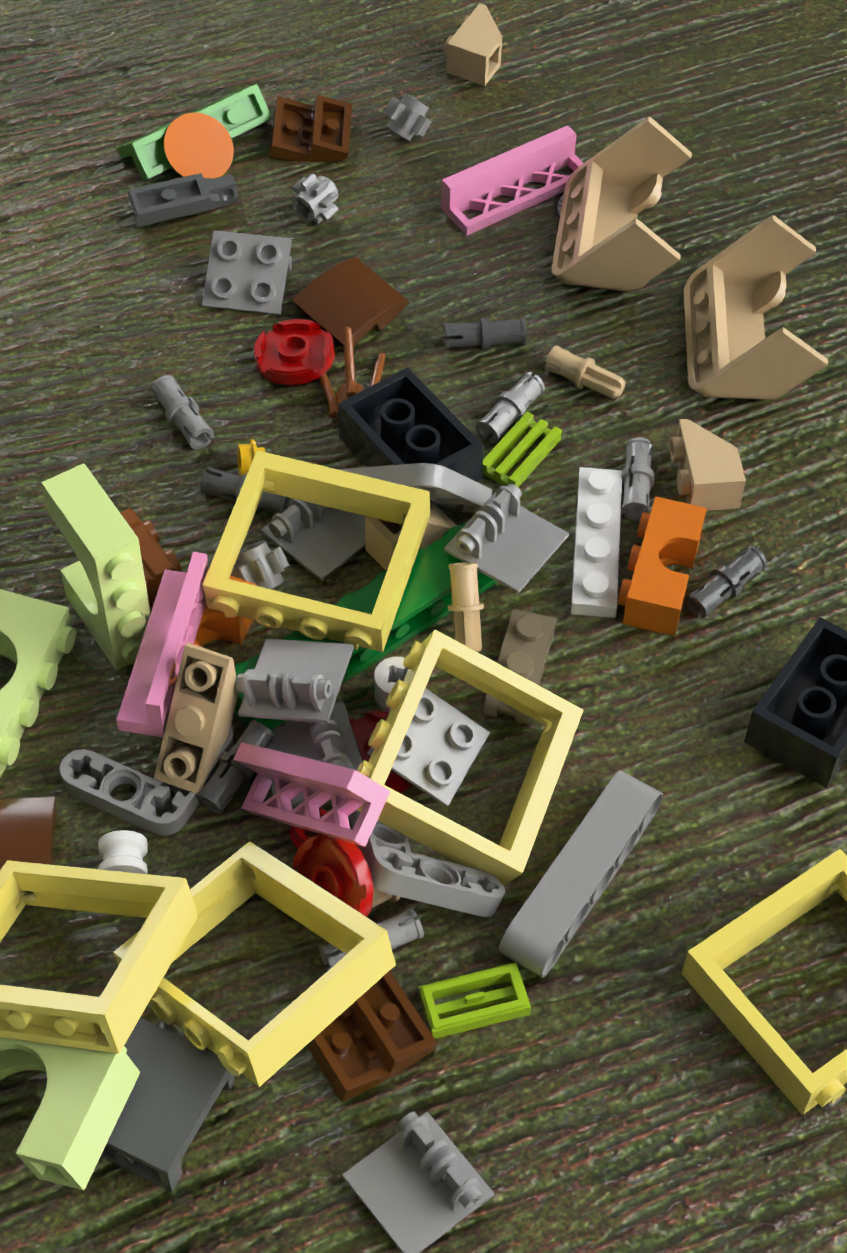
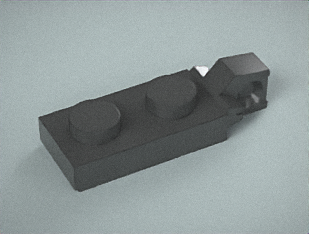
[127,173,238,227]

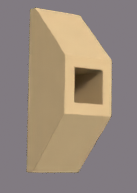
[154,643,239,794]

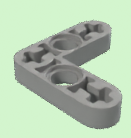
[340,463,492,515]
[60,725,235,836]
[350,810,505,917]

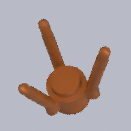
[319,326,386,421]

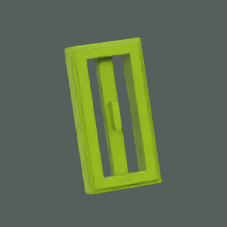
[482,412,562,488]
[418,962,531,1039]

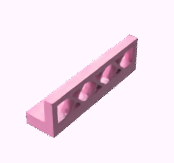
[441,125,583,236]
[116,552,209,738]
[233,742,390,847]

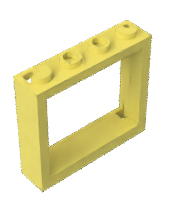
[202,450,430,652]
[356,630,583,886]
[113,841,396,1087]
[682,849,847,1115]
[0,860,198,1054]

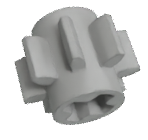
[383,93,432,141]
[292,173,339,224]
[231,540,289,589]

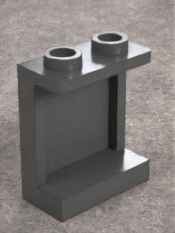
[100,1018,235,1192]

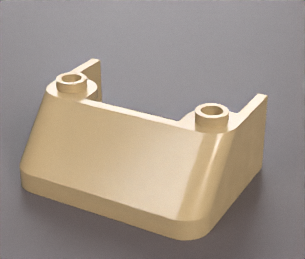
[552,116,692,292]
[684,215,828,400]

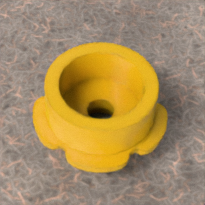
[237,439,265,476]

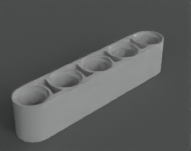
[498,770,663,978]

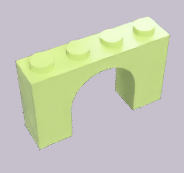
[41,463,151,671]
[0,589,76,778]
[0,1038,140,1190]

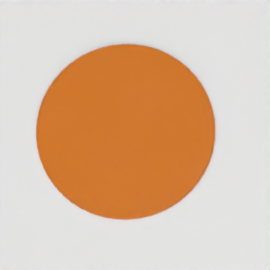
[164,113,234,179]

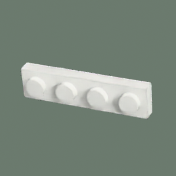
[571,467,622,618]

